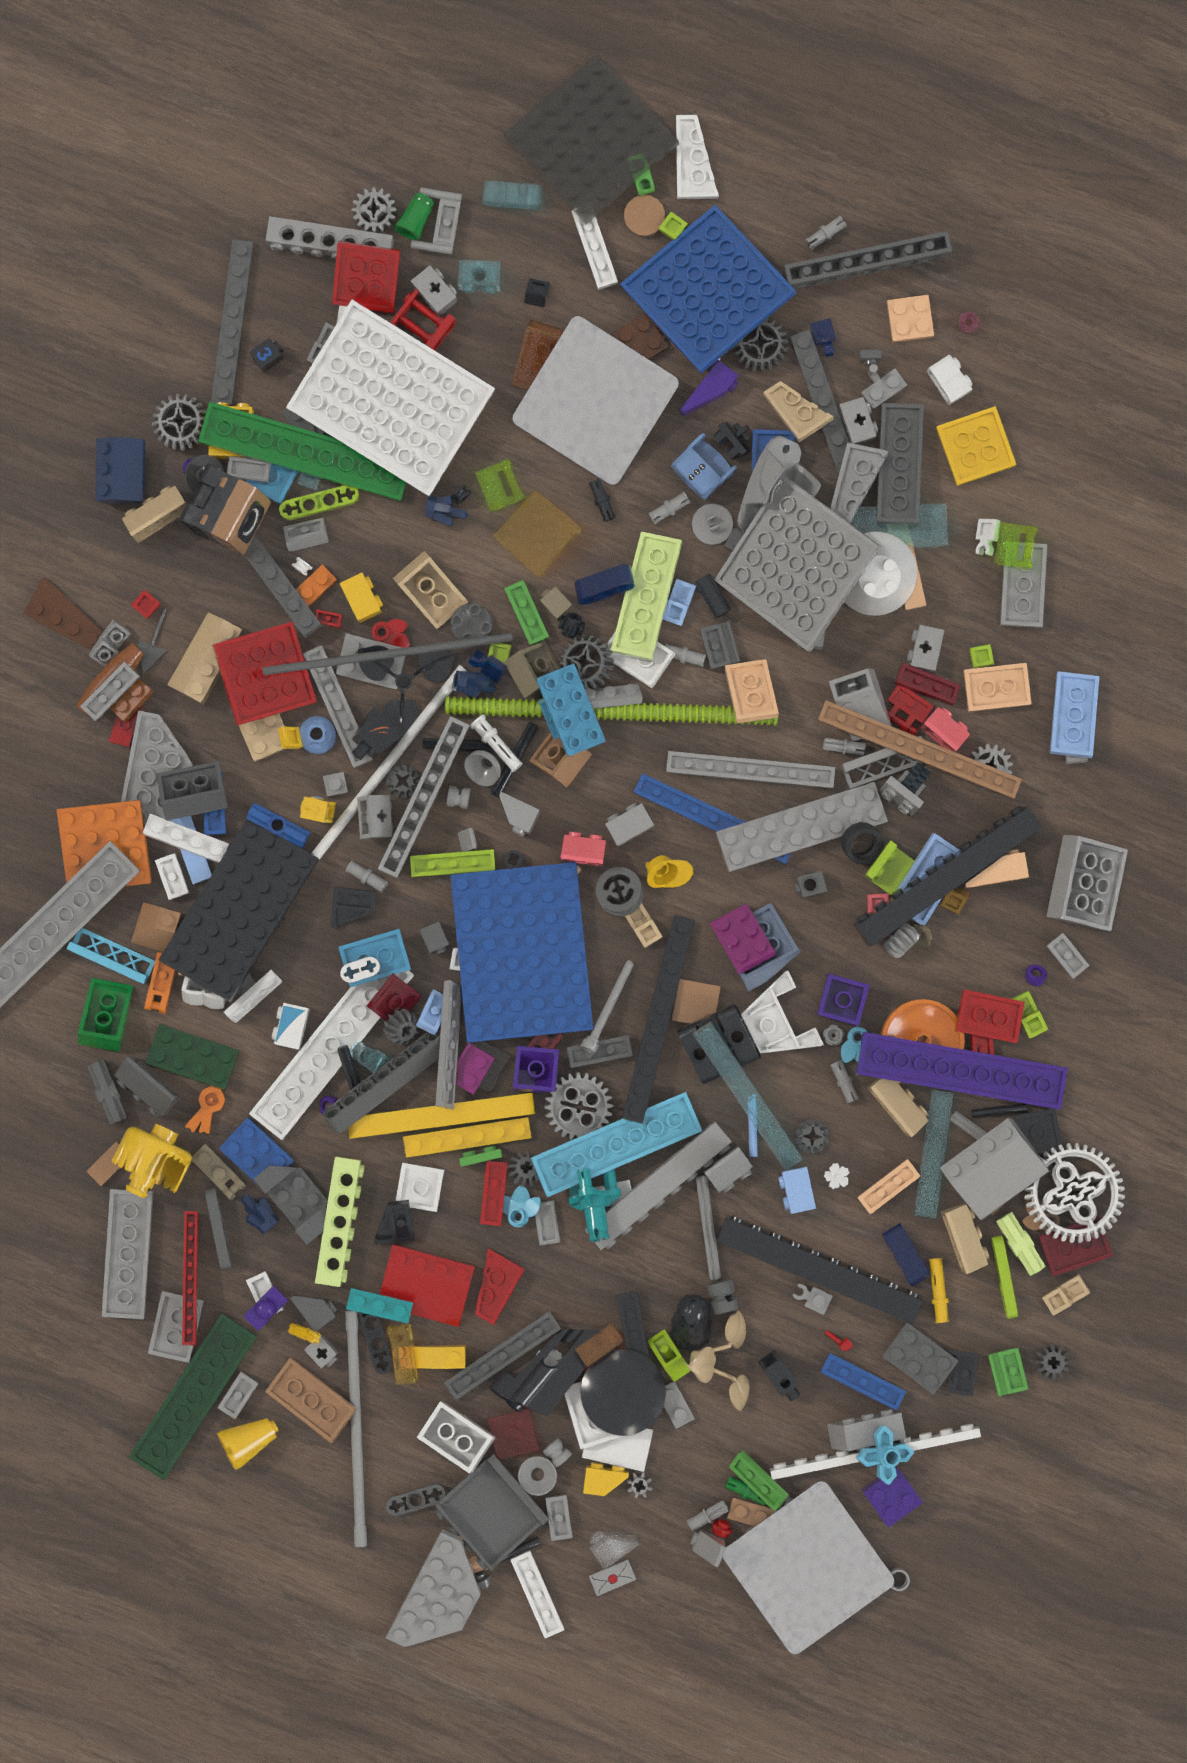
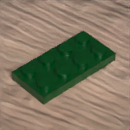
[145,1024,240,1091]

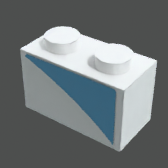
[272,1003,310,1050]

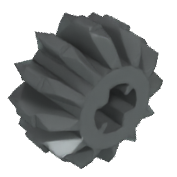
[383,1009,419,1046]
[507,1151,539,1187]
[1034,1343,1071,1380]

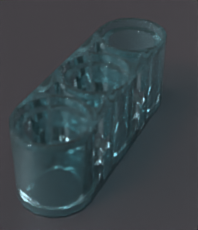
[482,181,543,210]

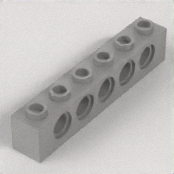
[265,216,394,260]

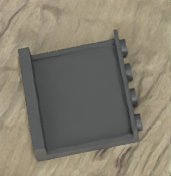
[434,1454,549,1572]

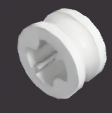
[291,557,312,576]

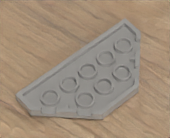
[121,711,193,825]
[386,1529,481,1647]

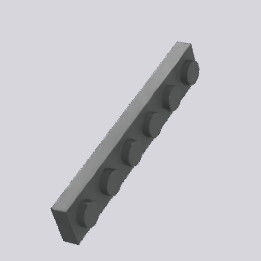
[244,535,322,638]
[444,1311,561,1400]

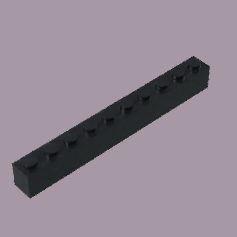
[853,805,1042,946]
[716,1215,922,1324]

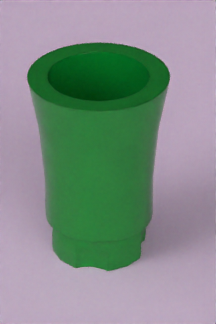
[394,193,434,241]

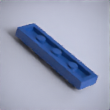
[820,1352,906,1410]

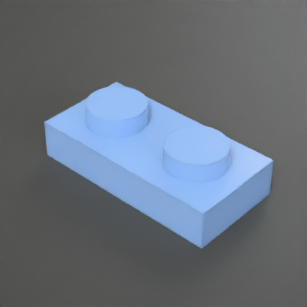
[416,989,443,1035]

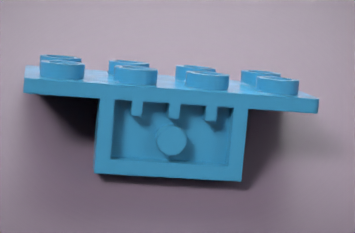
[536,664,605,757]

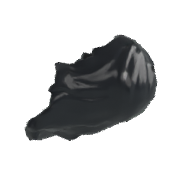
[671,1294,711,1351]

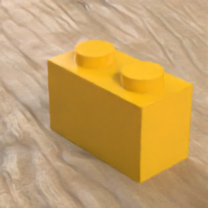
[340,573,383,624]

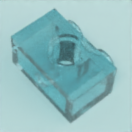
[458,260,501,294]

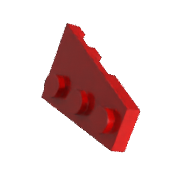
[475,1248,525,1325]

